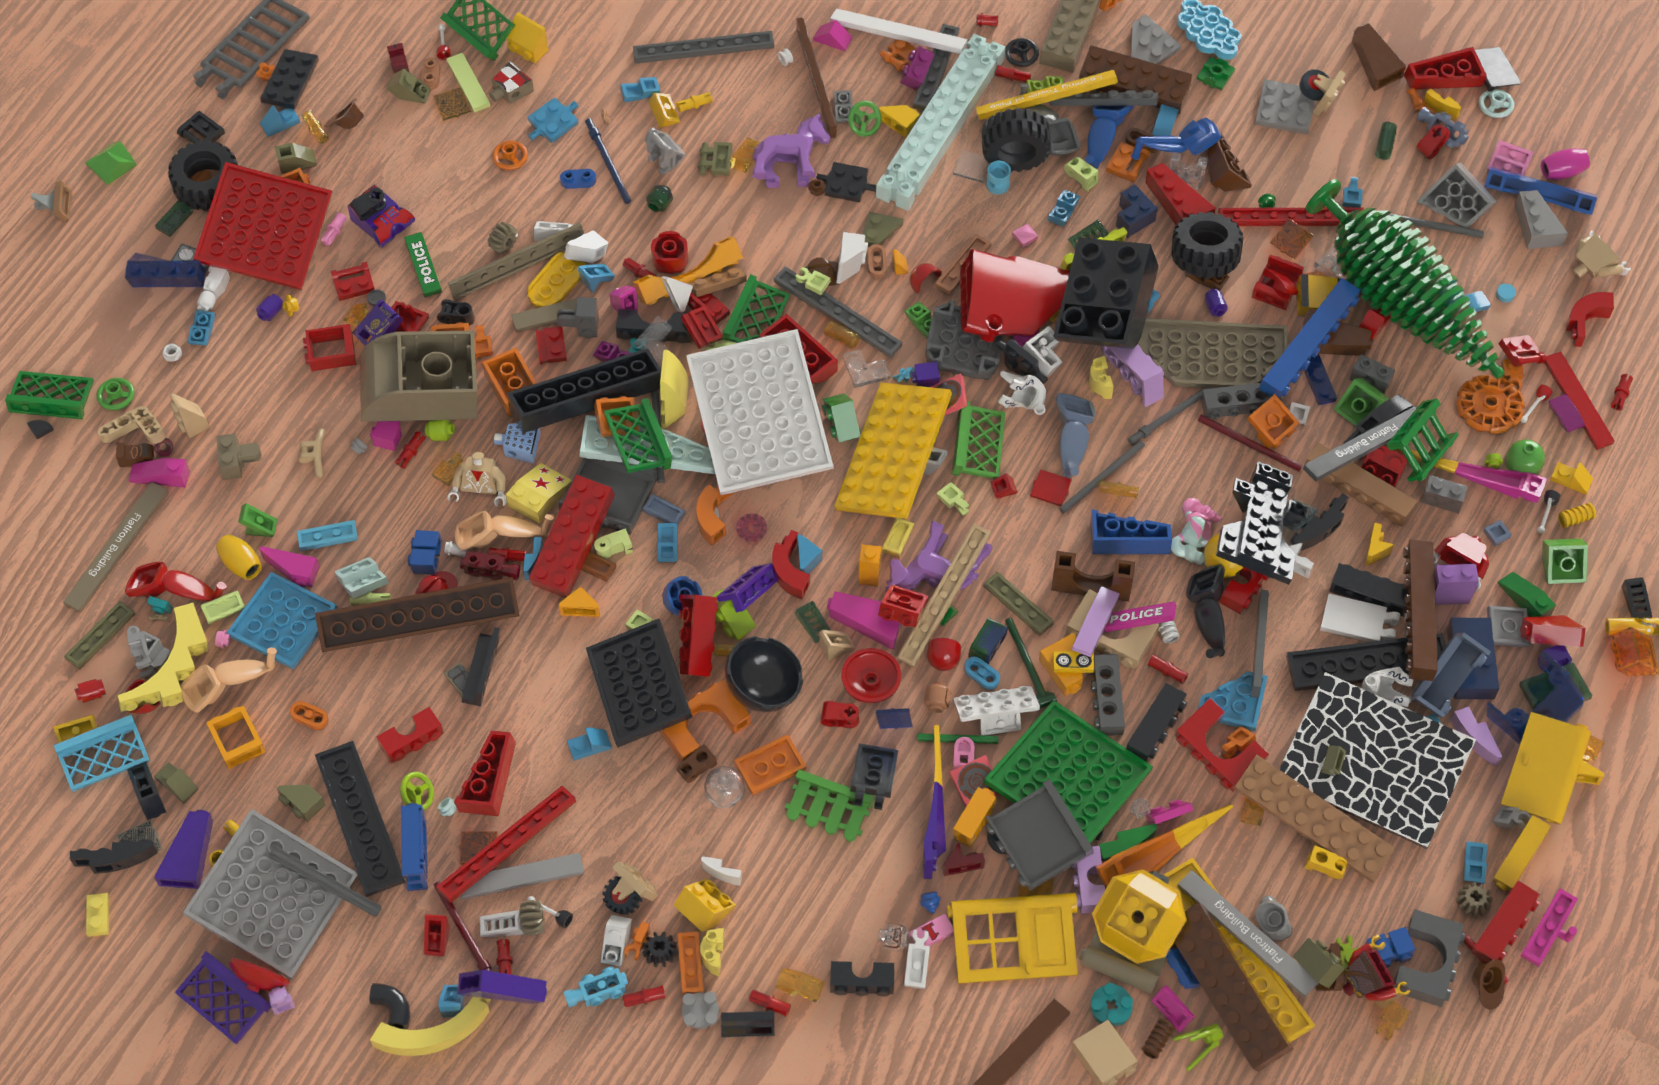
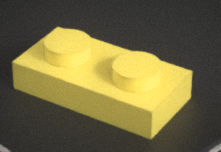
[86,893,109,937]

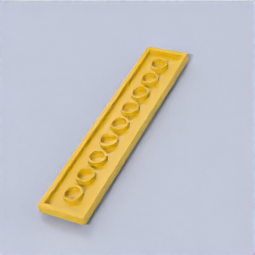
[1164,858,1315,1043]

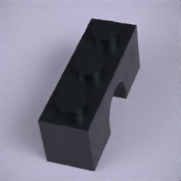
[830,961,894,997]

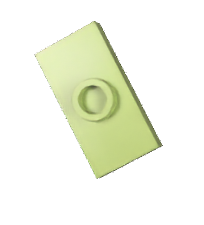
[200,590,245,624]

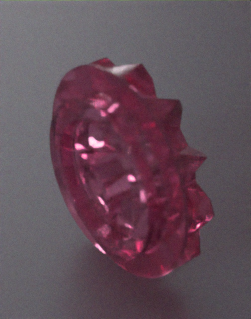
[736,513,767,542]

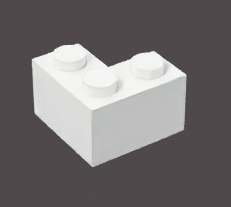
[1022,326,1062,377]

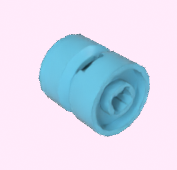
[986,161,1011,195]

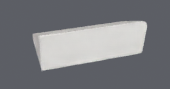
[534,221,573,241]

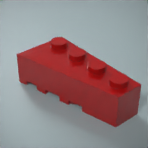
[1404,47,1487,90]
[1145,163,1216,225]
[454,731,516,816]

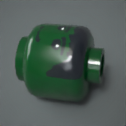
[646,185,673,212]

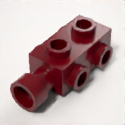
[460,551,520,580]

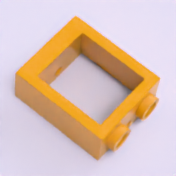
[206,705,266,770]
[953,787,996,848]

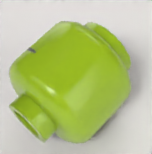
[425,420,455,441]

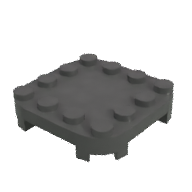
[925,300,1005,380]

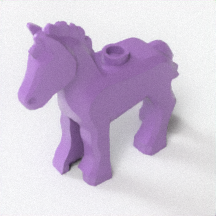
[752,114,830,188]
[885,521,992,592]

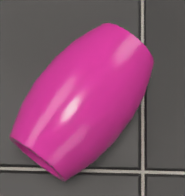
[1541,148,1590,180]

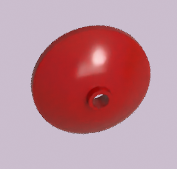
[841,648,901,703]
[229,958,290,993]

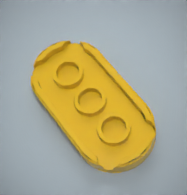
[528,252,586,308]

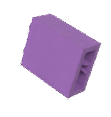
[1434,564,1479,605]

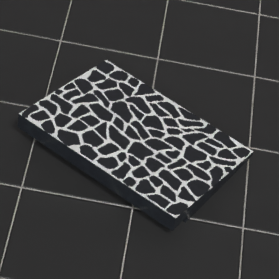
[1279,672,1476,849]

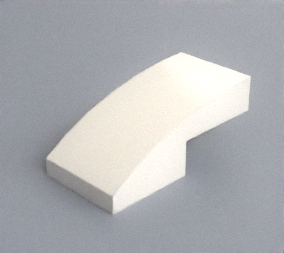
[701,856,742,886]

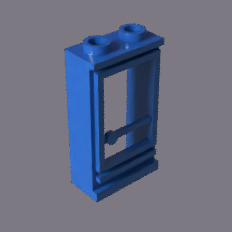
[401,803,428,891]

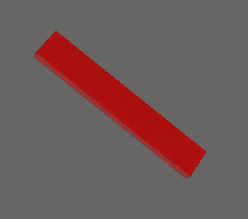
[1545,351,1615,450]

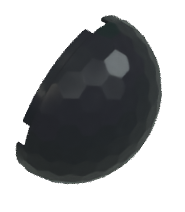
[725,636,803,712]

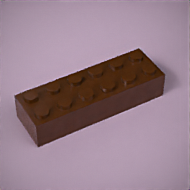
[1079,45,1192,114]

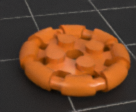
[1456,374,1525,434]

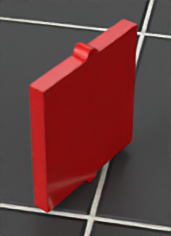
[1030,469,1072,506]

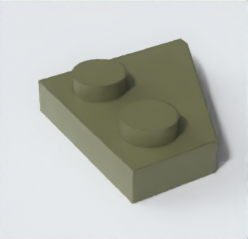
[862,212,903,247]

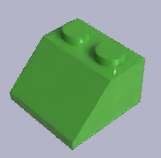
[1333,378,1390,426]
[1542,538,1588,584]

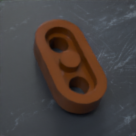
[1125,128,1158,154]

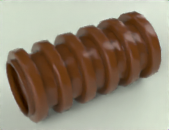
[1141,1018,1175,1059]

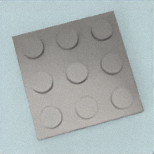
[1255,79,1315,134]

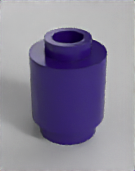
[1205,289,1228,317]
[256,294,283,321]

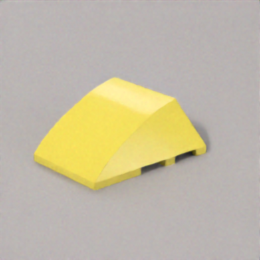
[660,350,689,429]

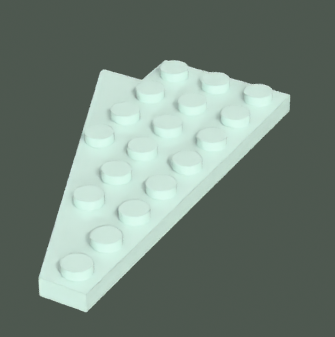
[579,415,715,474]

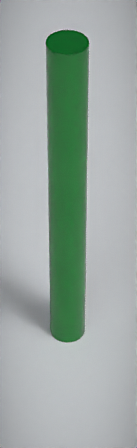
[917,733,998,744]

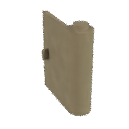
[1079,929,1167,994]

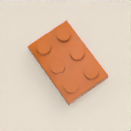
[734,734,807,796]

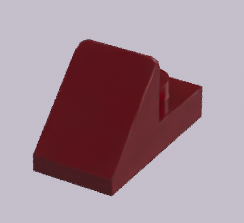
[943,843,985,876]

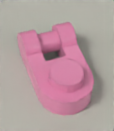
[953,737,975,770]

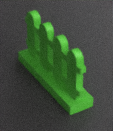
[784,769,875,842]

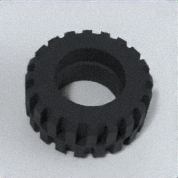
[981,108,1051,172]
[168,140,238,211]
[1171,212,1244,278]

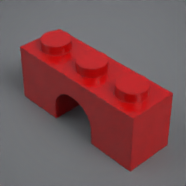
[1220,567,1269,614]
[376,707,444,763]

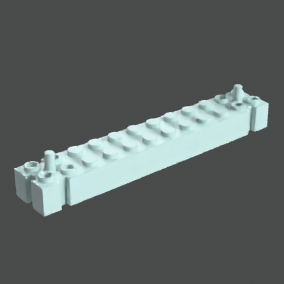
[876,34,1005,211]

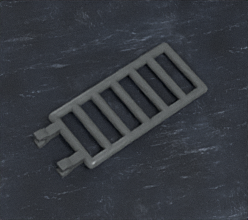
[193,0,310,100]

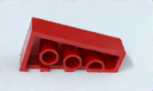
[679,595,718,677]
[1471,880,1540,963]

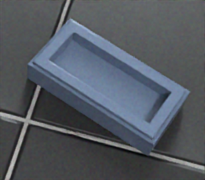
[642,494,686,526]

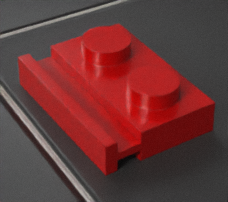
[681,306,723,349]
[536,326,567,365]

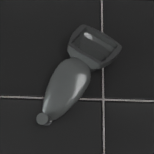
[1020,84,1080,156]

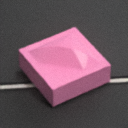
[1012,223,1038,248]

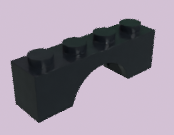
[616,309,692,343]

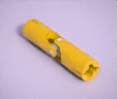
[1605,618,1659,636]

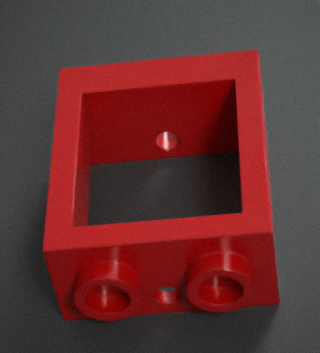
[303,324,356,371]

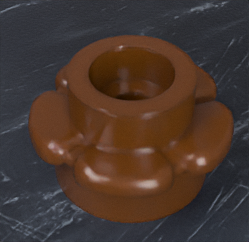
[808,179,826,196]

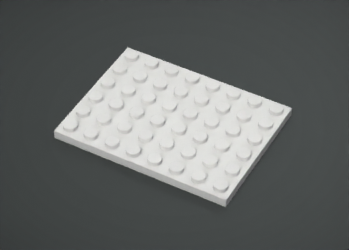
[686,329,834,495]

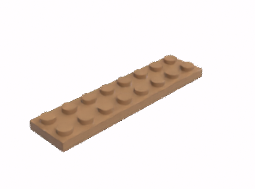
[1234,755,1395,882]

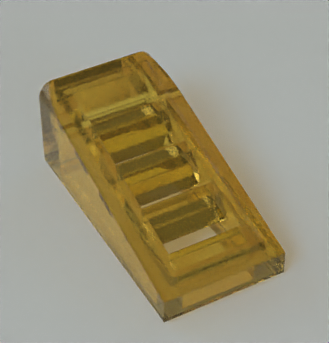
[731,137,760,173]

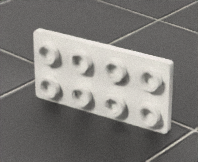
[954,686,1040,735]

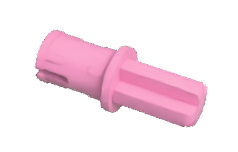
[321,213,347,246]

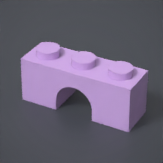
[1071,846,1105,914]

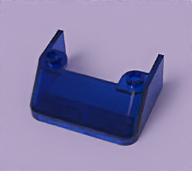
[1486,651,1584,745]

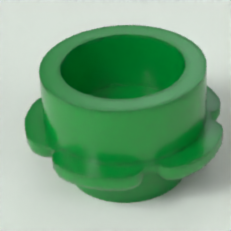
[1258,193,1276,208]

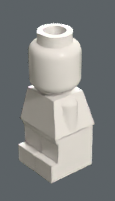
[197,266,230,312]

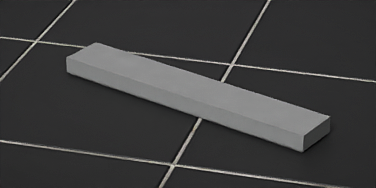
[461,853,584,900]

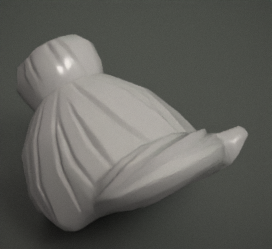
[1256,895,1293,941]

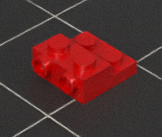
[878,584,928,627]

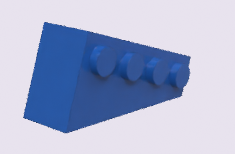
[1090,509,1172,554]

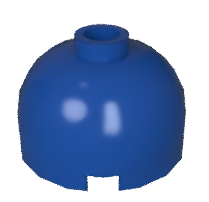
[662,576,702,616]

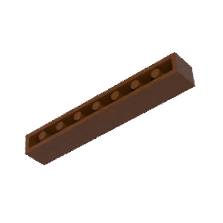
[1403,539,1438,682]

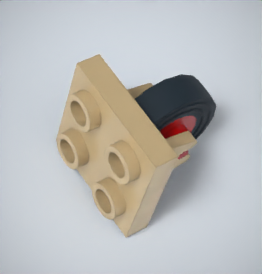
[1299,69,1346,116]

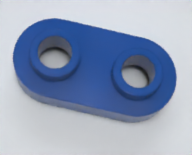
[560,169,596,189]

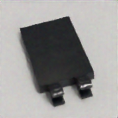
[850,743,899,810]

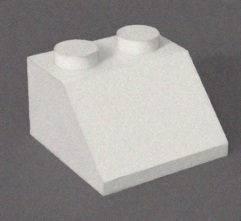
[836,232,868,284]

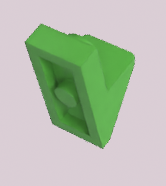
[238,503,278,537]

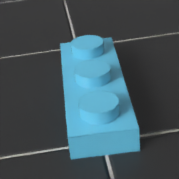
[297,520,358,551]

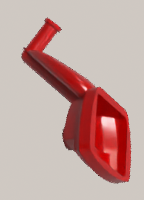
[125,562,226,601]

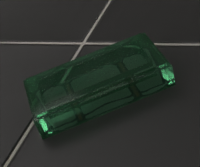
[155,201,193,237]

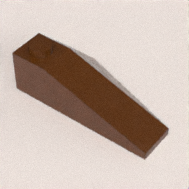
[1208,132,1252,192]

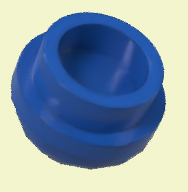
[920,891,941,914]

